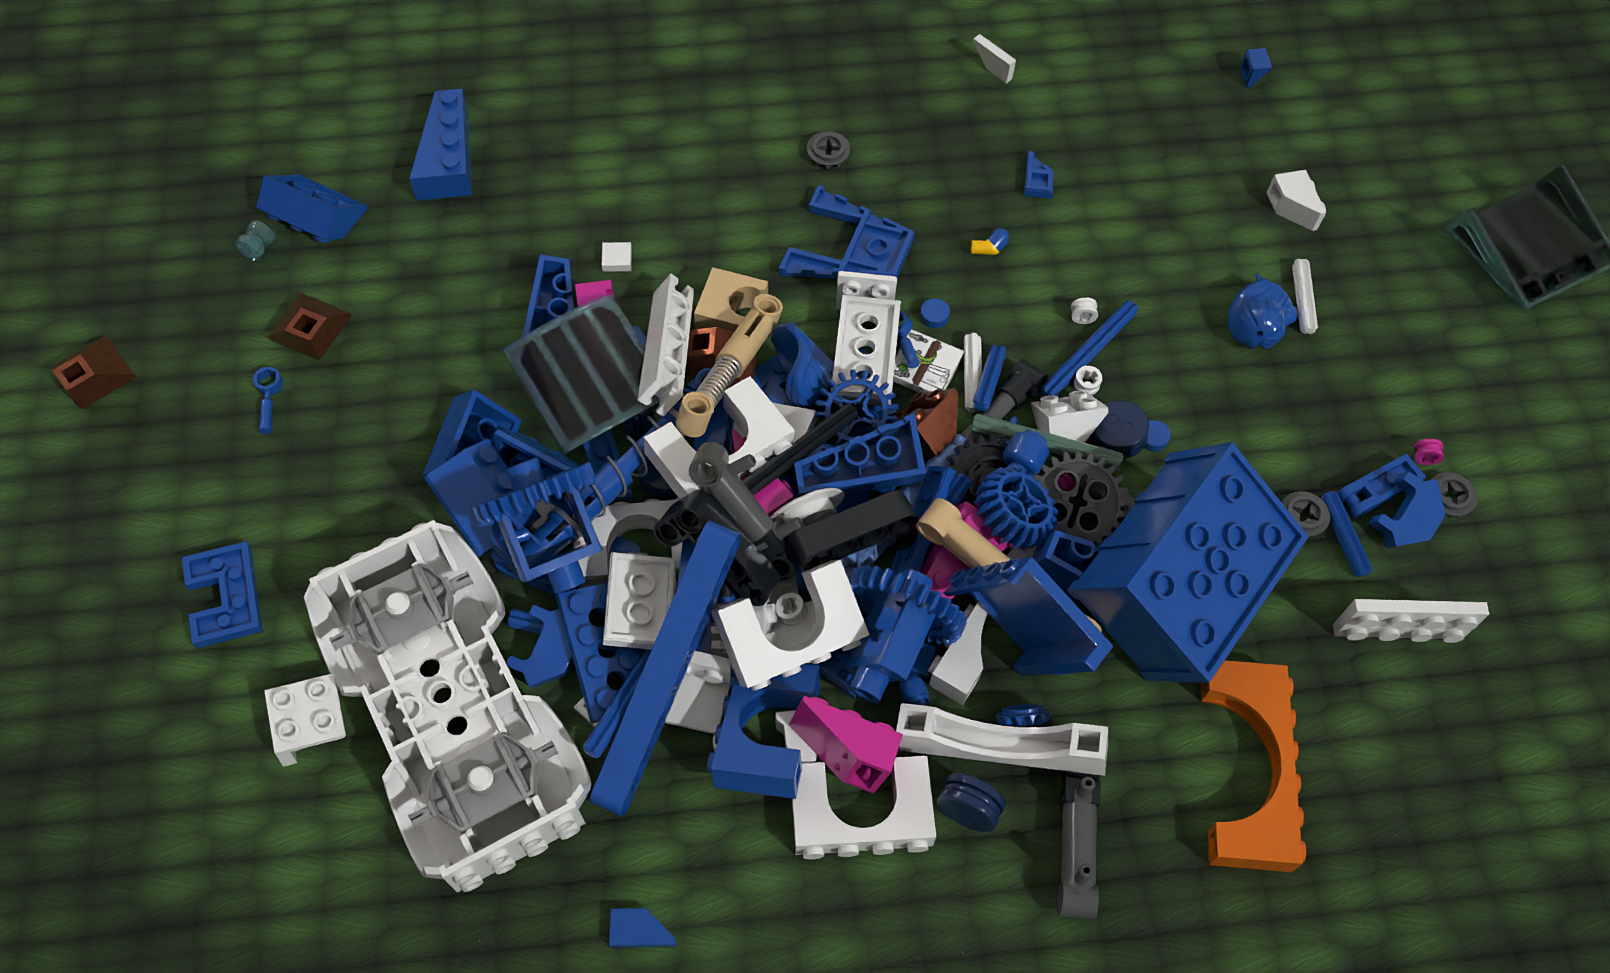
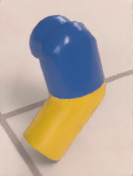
[971,228,1009,255]

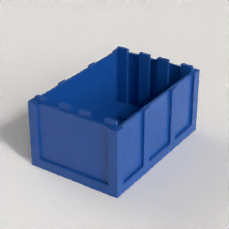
[1067,442,1309,683]

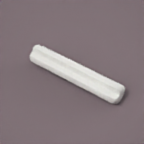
[1292,259,1318,334]
[964,333,982,413]

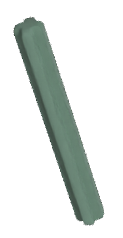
[972,413,1123,471]

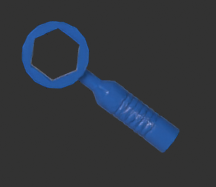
[897,311,920,369]
[253,366,283,434]

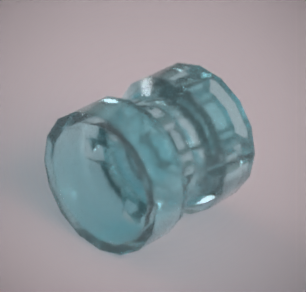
[235,220,276,261]

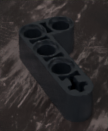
[654,490,780,606]
[788,490,919,571]

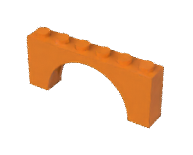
[1200,660,1306,872]

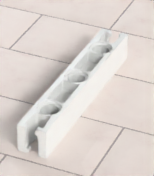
[637,274,694,417]

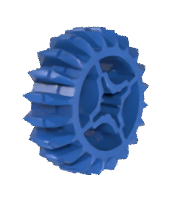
[815,369,898,446]
[974,465,1059,551]

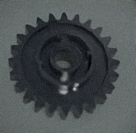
[943,435,1034,509]

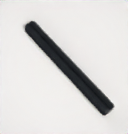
[743,403,858,496]

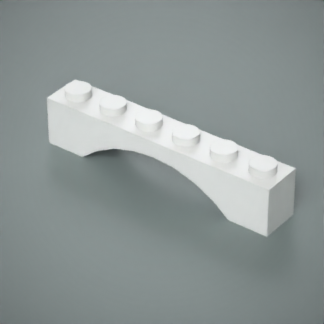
[928,545,1036,705]
[896,703,1108,776]

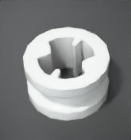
[1071,298,1098,324]
[1073,366,1102,395]
[775,592,808,626]

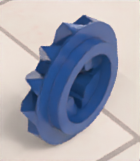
[996,704,1050,727]

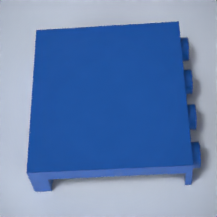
[944,557,1113,676]

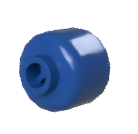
[1003,430,1049,476]

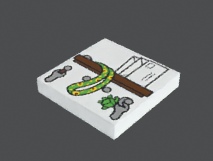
[893,329,964,392]

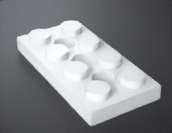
[831,295,901,406]
[1333,599,1489,643]

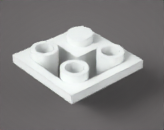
[1031,391,1108,443]

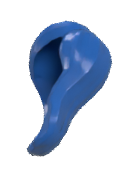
[1228,273,1298,349]
[771,322,831,409]

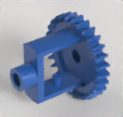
[470,457,602,593]
[843,565,967,703]

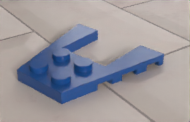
[779,185,914,279]

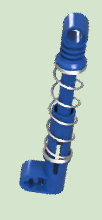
[489,368,712,582]

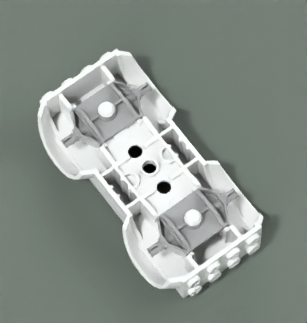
[304,520,591,893]

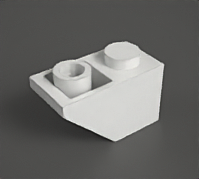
[1266,170,1326,231]

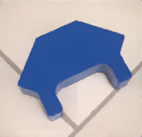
[1369,472,1446,548]
[506,605,574,688]

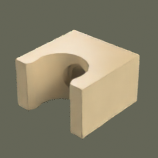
[694,267,768,332]

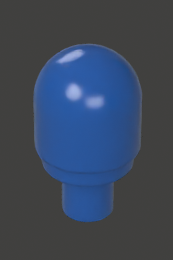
[899,675,930,706]

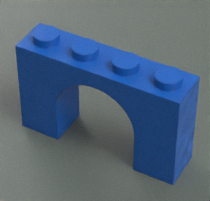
[707,664,821,799]

